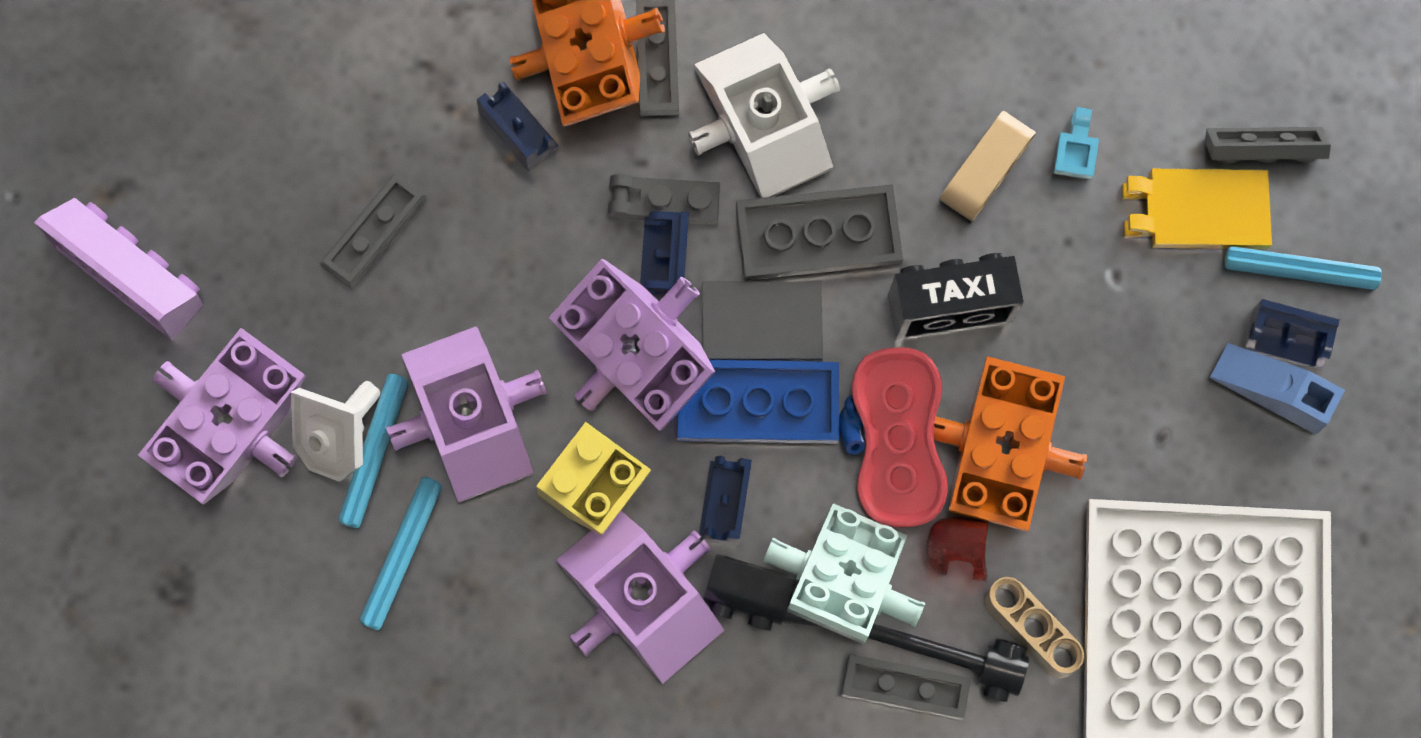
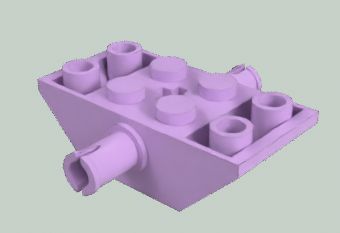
[549,259,715,431]
[386,326,547,503]
[138,328,306,505]
[556,511,725,685]

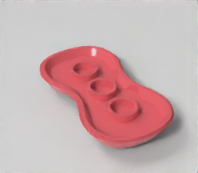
[852,347,948,527]

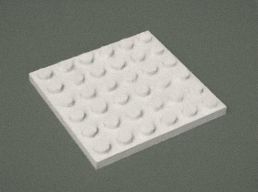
[1083,499,1332,738]

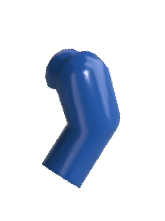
[839,395,865,455]

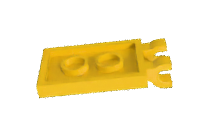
[1121,168,1272,250]

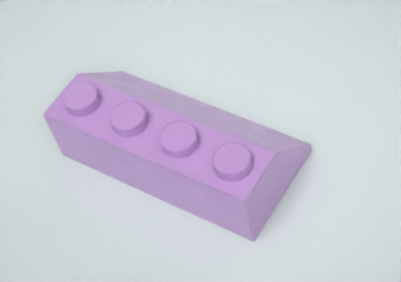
[34,198,203,341]

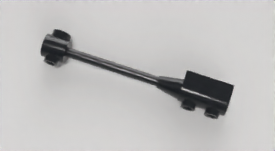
[703,553,1029,702]

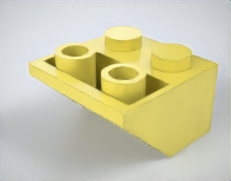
[536,422,651,536]

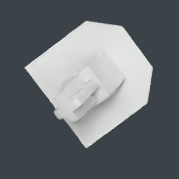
[291,381,381,482]

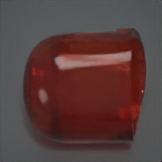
[926,517,988,582]

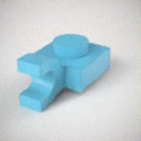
[1053,107,1099,180]

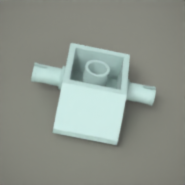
[763,504,925,644]

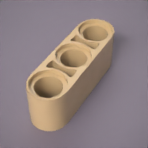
[939,111,1036,222]
[984,577,1084,678]

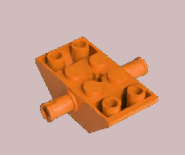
[510,0,665,127]
[934,356,1087,532]

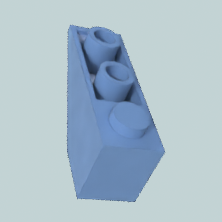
[1209,343,1345,435]

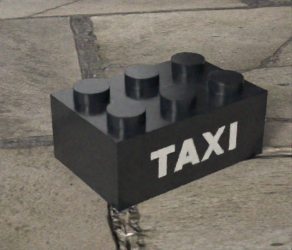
[888,253,1024,340]

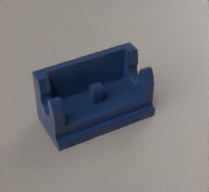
[477,82,559,171]
[640,211,689,298]
[1244,299,1340,370]
[699,456,752,547]

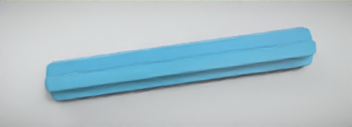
[1224,247,1382,290]
[338,374,409,528]
[360,477,442,630]

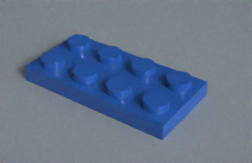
[677,360,839,444]

